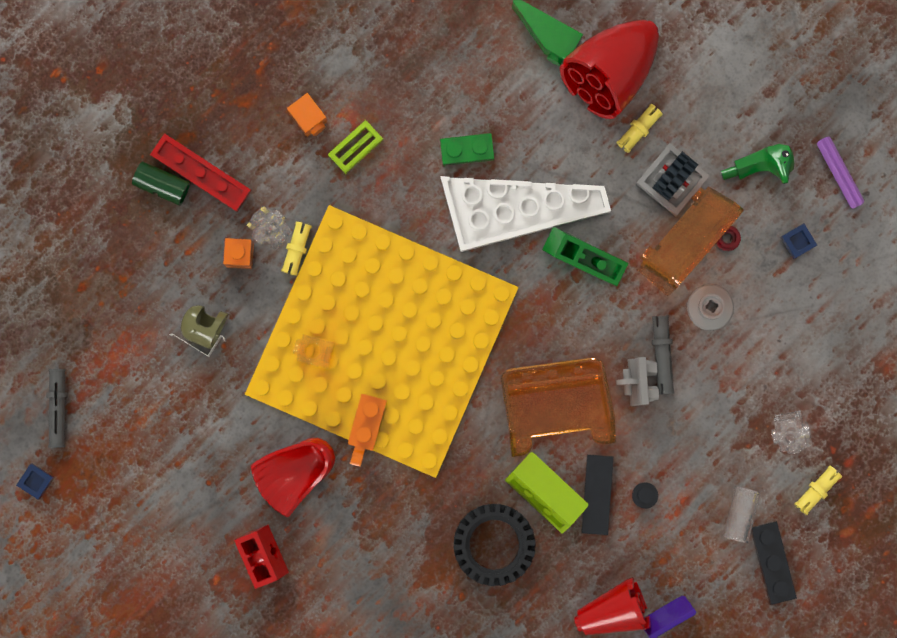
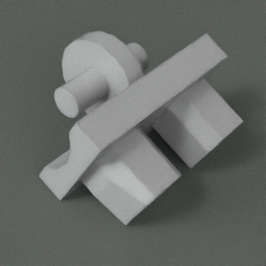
[616,357,659,406]

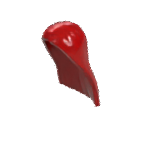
[251,438,336,517]

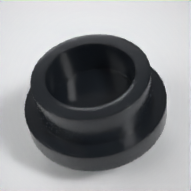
[632,482,658,509]

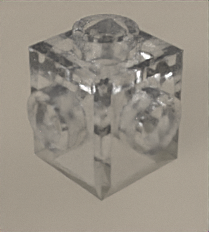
[246,206,293,250]
[771,410,811,454]

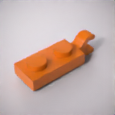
[348,393,387,467]

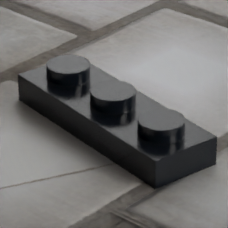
[750,521,797,605]

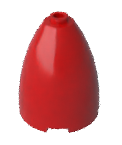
[560,20,659,119]

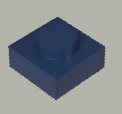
[780,223,817,259]
[16,463,54,500]

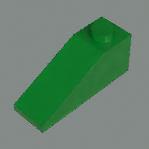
[512,0,583,66]
[542,226,629,286]

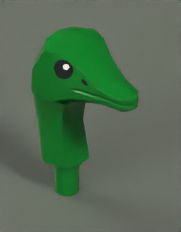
[721,144,794,184]

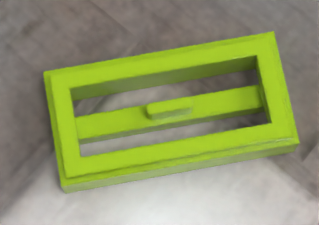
[328,120,383,175]

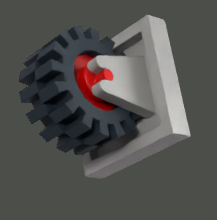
[636,143,710,216]

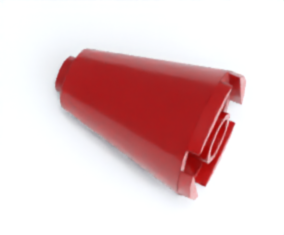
[574,577,651,635]

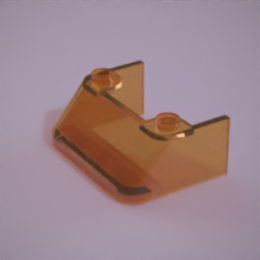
[636,186,744,296]

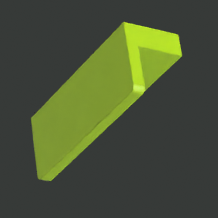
[505,452,588,533]

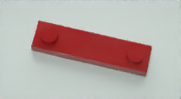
[150,133,251,212]

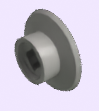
[687,284,734,331]

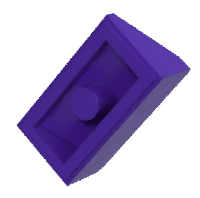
[644,596,697,638]

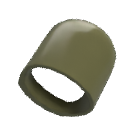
[180,305,229,350]

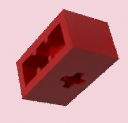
[234,524,289,589]

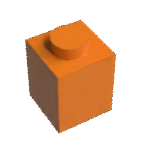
[287,93,327,137]
[223,238,254,269]

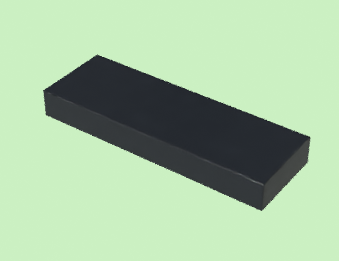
[581,454,614,535]

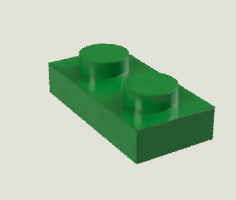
[440,133,494,166]

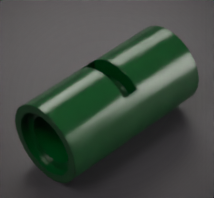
[132,161,190,206]

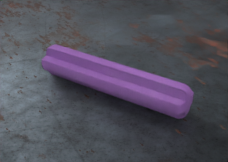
[817,137,864,209]

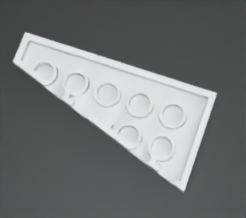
[440,176,611,252]

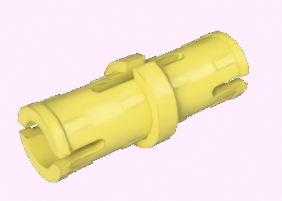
[616,104,663,153]
[281,221,312,276]
[794,466,842,515]

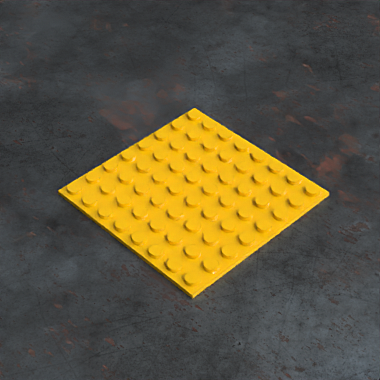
[245,205,519,478]

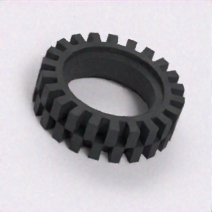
[454,504,536,586]

